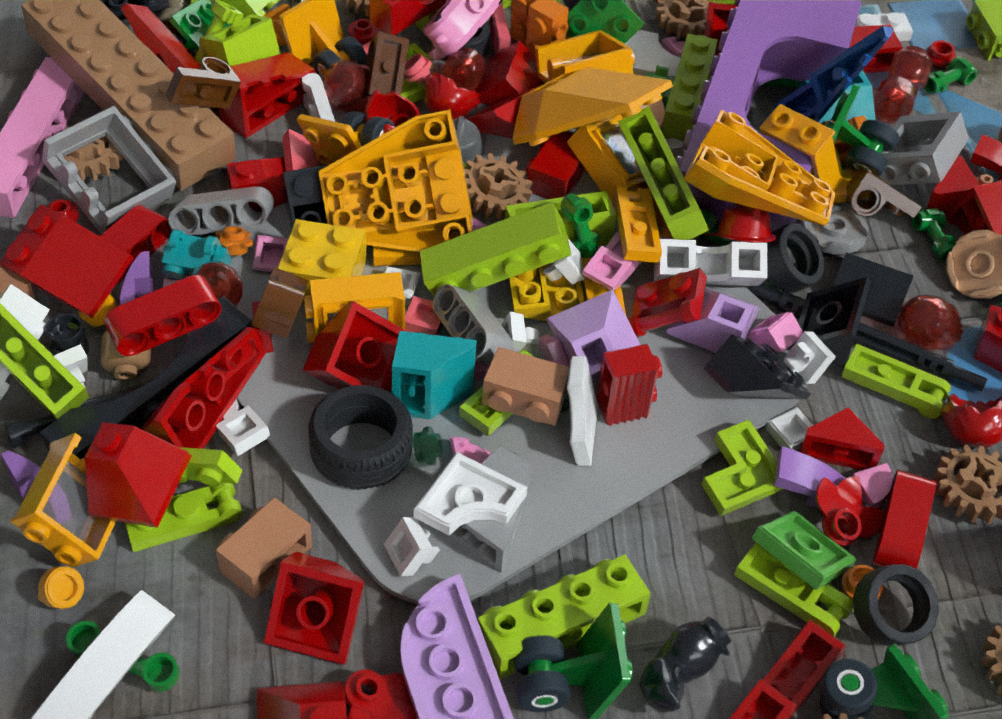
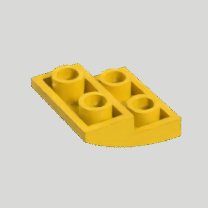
[509,265,585,321]

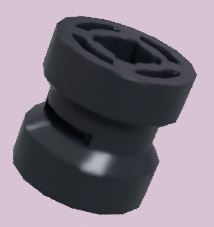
[45,313,89,356]

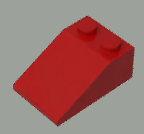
[0,204,134,319]

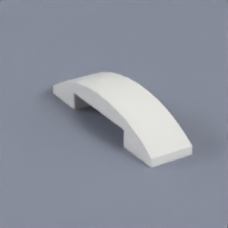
[32,590,175,719]

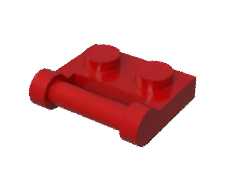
[627,268,707,338]

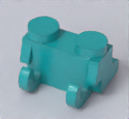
[162,229,232,287]

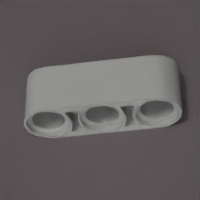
[168,186,274,236]
[433,284,514,365]

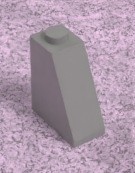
[449,445,532,572]

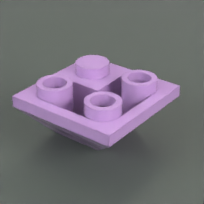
[666,286,760,353]
[547,289,640,380]

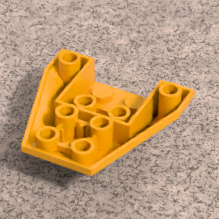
[512,67,673,146]
[684,109,835,226]
[318,110,474,253]

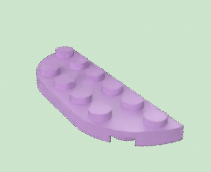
[401,574,514,719]

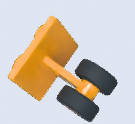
[279,0,367,88]
[296,111,395,165]

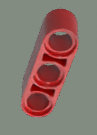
[100,205,172,287]
[104,275,222,356]
[872,469,936,569]

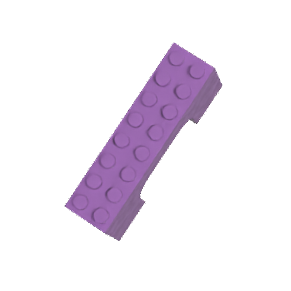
[676,0,862,232]

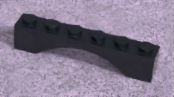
[40,296,254,459]

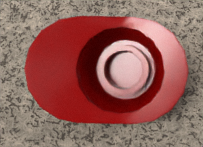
[706,203,776,243]

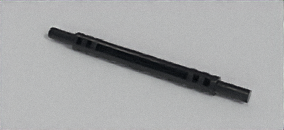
[748,284,987,392]

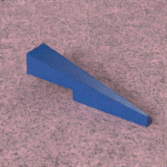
[773,26,893,122]

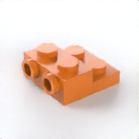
[510,0,569,57]

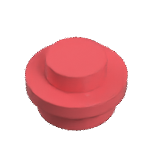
[403,54,432,83]

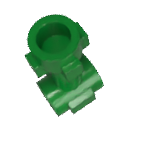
[923,57,978,95]
[561,193,600,258]
[911,208,956,262]

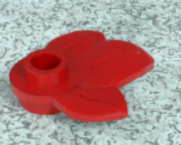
[816,476,885,547]
[345,670,417,719]

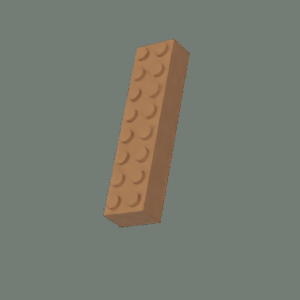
[21,0,236,191]

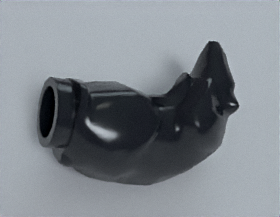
[640,616,731,713]

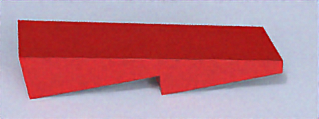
[121,3,200,73]
[729,620,845,719]

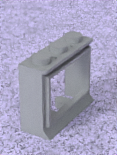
[42,106,177,235]

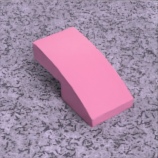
[582,230,642,291]

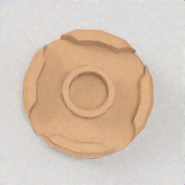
[946,230,1002,299]

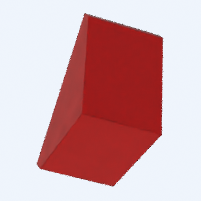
[926,155,979,216]
[799,407,884,471]

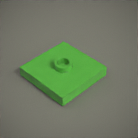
[752,511,856,590]

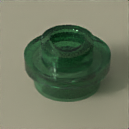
[413,426,443,466]

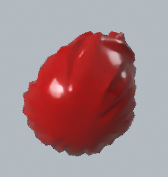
[423,72,480,118]
[365,90,421,133]
[940,394,1002,448]

